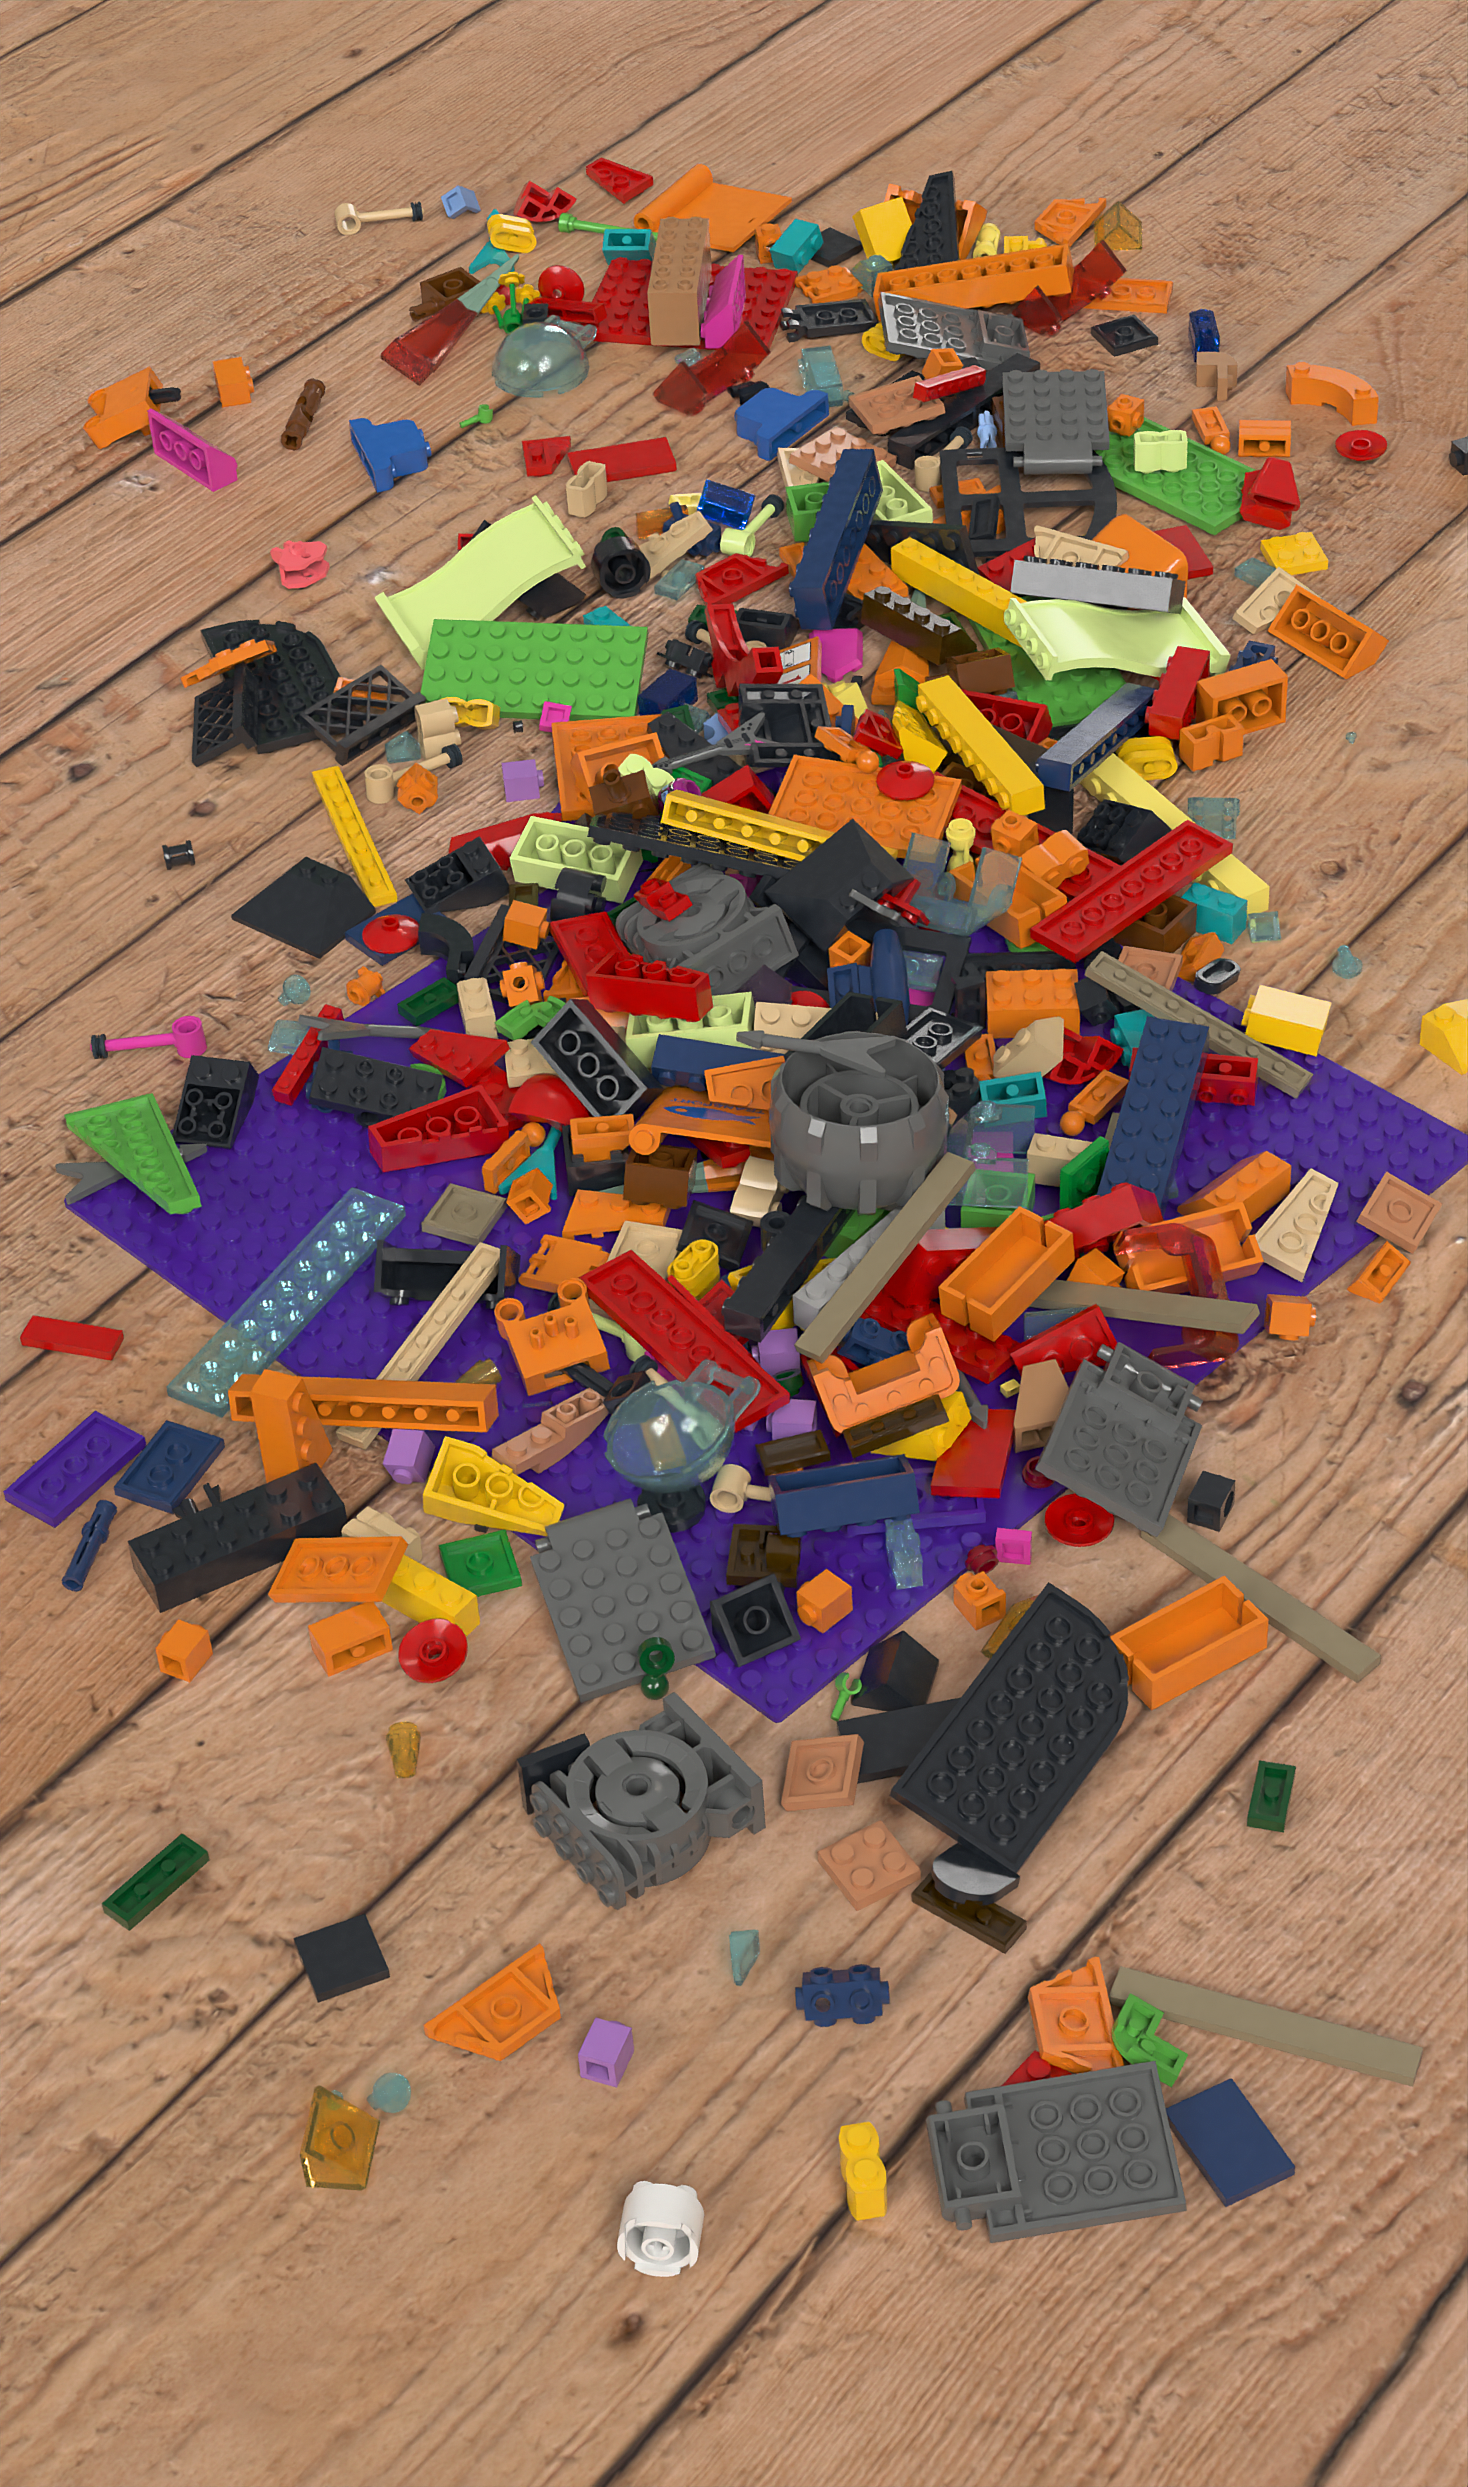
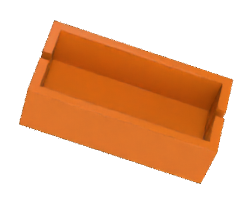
[949,849,1067,949]
[1112,1201,1264,1294]
[938,1206,1075,1342]
[1110,1575,1269,1711]

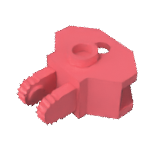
[270,540,330,589]

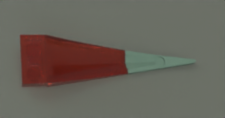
[381,254,519,386]

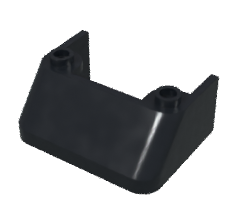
[468,520,586,620]
[374,1240,521,1310]

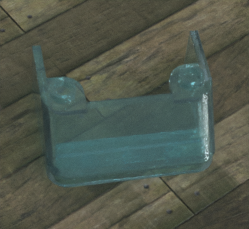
[893,832,1022,936]
[947,1101,1035,1209]

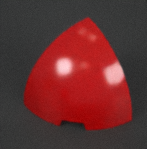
[513,181,577,223]
[1043,1027,1124,1085]
[508,1073,594,1132]

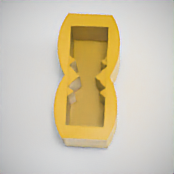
[440,697,501,730]
[839,2122,888,2221]

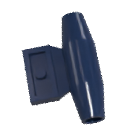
[827,929,910,1026]

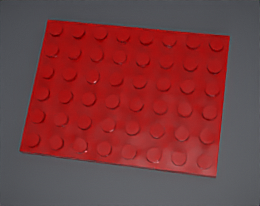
[577,257,798,354]

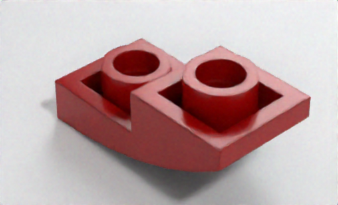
[633,878,693,922]

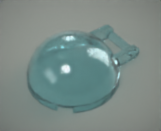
[492,315,597,398]
[604,1359,761,1494]

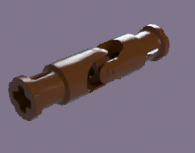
[281,378,326,451]

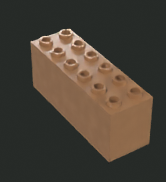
[647,217,712,345]

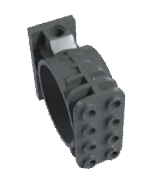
[616,862,799,996]
[530,1692,766,1910]

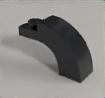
[418,913,475,986]

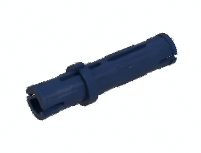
[61,1500,117,1592]

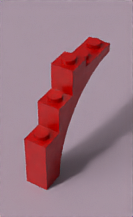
[705,604,784,696]

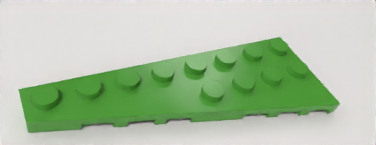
[64,1093,202,1215]

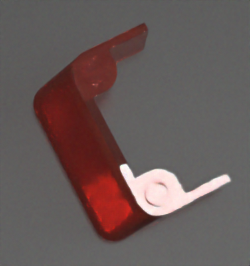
[1011,240,1127,337]
[652,321,771,416]
[1114,1223,1239,1369]

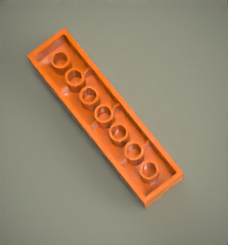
[873,243,1074,322]

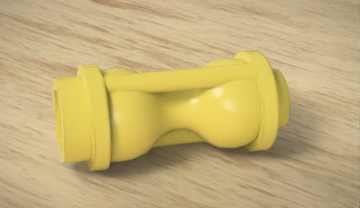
[973,223,1001,258]
[946,818,976,877]

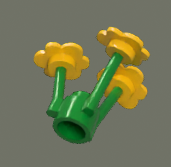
[481,272,540,335]

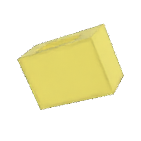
[1000,1379,1020,1398]

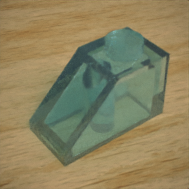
[850,255,893,297]

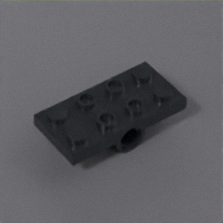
[309,1047,443,1128]

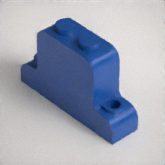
[734,388,829,461]
[349,418,431,493]

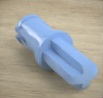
[977,411,997,448]

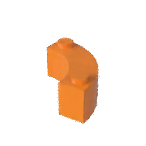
[1285,362,1379,426]

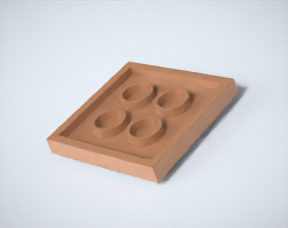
[848,376,945,435]
[789,427,897,482]

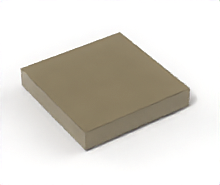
[421,1183,508,1246]

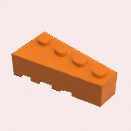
[250,1369,333,1483]

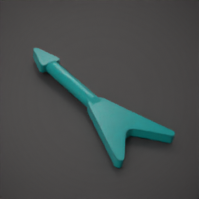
[468,209,515,274]
[498,1126,562,1200]

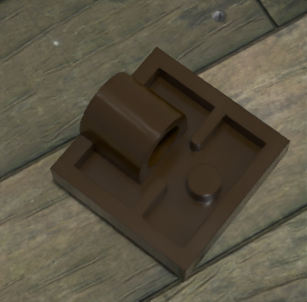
[726,1524,803,1588]

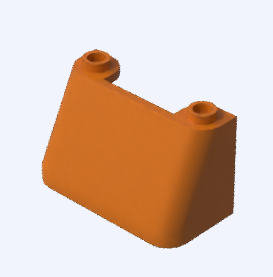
[884,184,988,260]
[1092,514,1188,610]
[807,1313,960,1433]

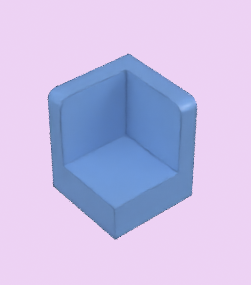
[441,185,481,219]

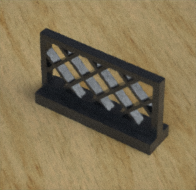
[192,661,259,767]
[299,665,426,766]
[464,904,560,1004]

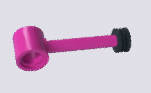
[90,1016,207,1059]

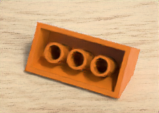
[1267,584,1389,679]

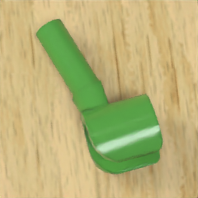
[459,404,493,428]
[830,1672,862,1721]

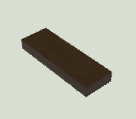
[843,1394,949,1458]
[911,1872,1027,1954]

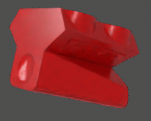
[1239,457,1300,530]

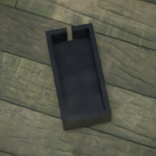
[784,992,907,1062]

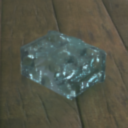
[1187,797,1240,839]
[884,1517,923,1590]

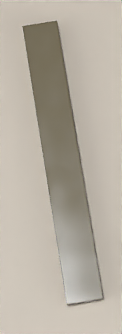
[1084,951,1313,1099]
[794,1152,976,1363]
[1029,1280,1260,1334]
[1141,1514,1381,1683]
[1109,1966,1423,2087]

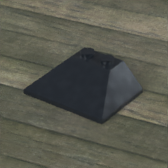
[739,684,839,768]
[764,819,914,954]
[231,857,376,959]

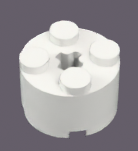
[617,2181,704,2277]

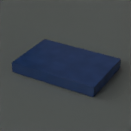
[345,893,448,966]
[114,1420,225,1514]
[1166,2078,1295,2207]

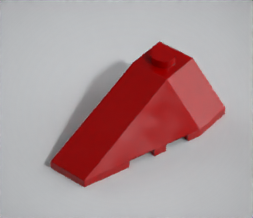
[449,812,563,871]

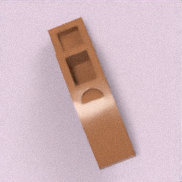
[492,1388,609,1475]

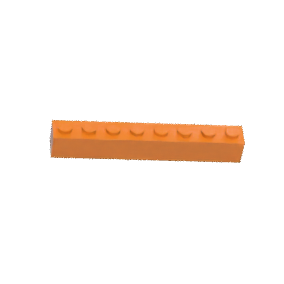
[228,1374,499,1433]

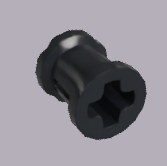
[162,840,195,870]

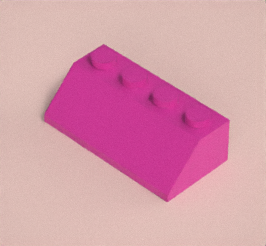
[701,255,746,349]
[147,409,238,492]

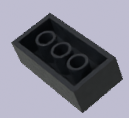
[531,999,664,1121]

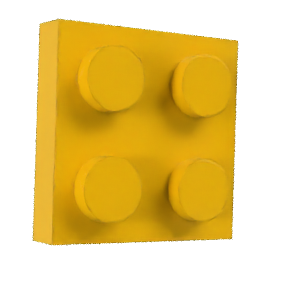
[1260,532,1328,575]

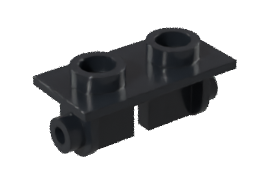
[657,639,714,679]

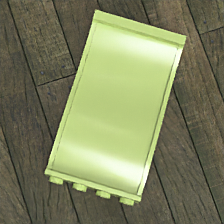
[374,495,586,670]
[1004,598,1231,680]

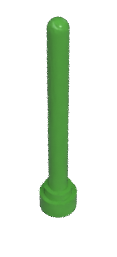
[558,213,658,242]

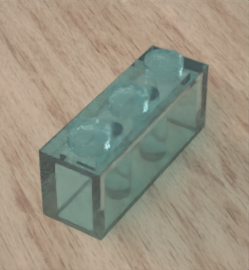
[797,346,843,407]

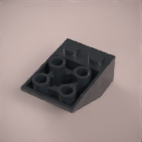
[1077,799,1172,865]
[404,836,509,914]
[172,1055,259,1149]

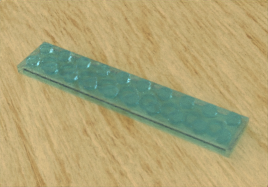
[166,1187,406,1418]

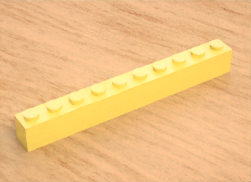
[1080,753,1269,919]

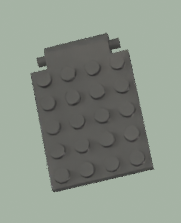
[878,292,1030,372]
[1002,369,1110,475]
[1035,1342,1203,1537]
[530,1498,716,1703]
[926,2061,1187,2243]

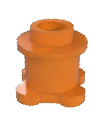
[346,966,385,1006]

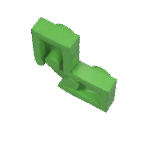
[494,996,566,1041]
[1111,1993,1188,2088]

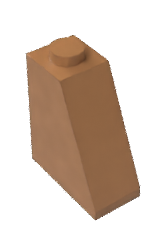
[1013,1359,1069,1453]

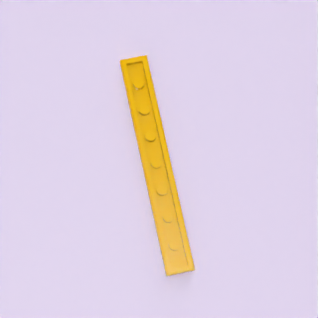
[312,766,398,907]

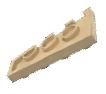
[1255,1168,1339,1282]

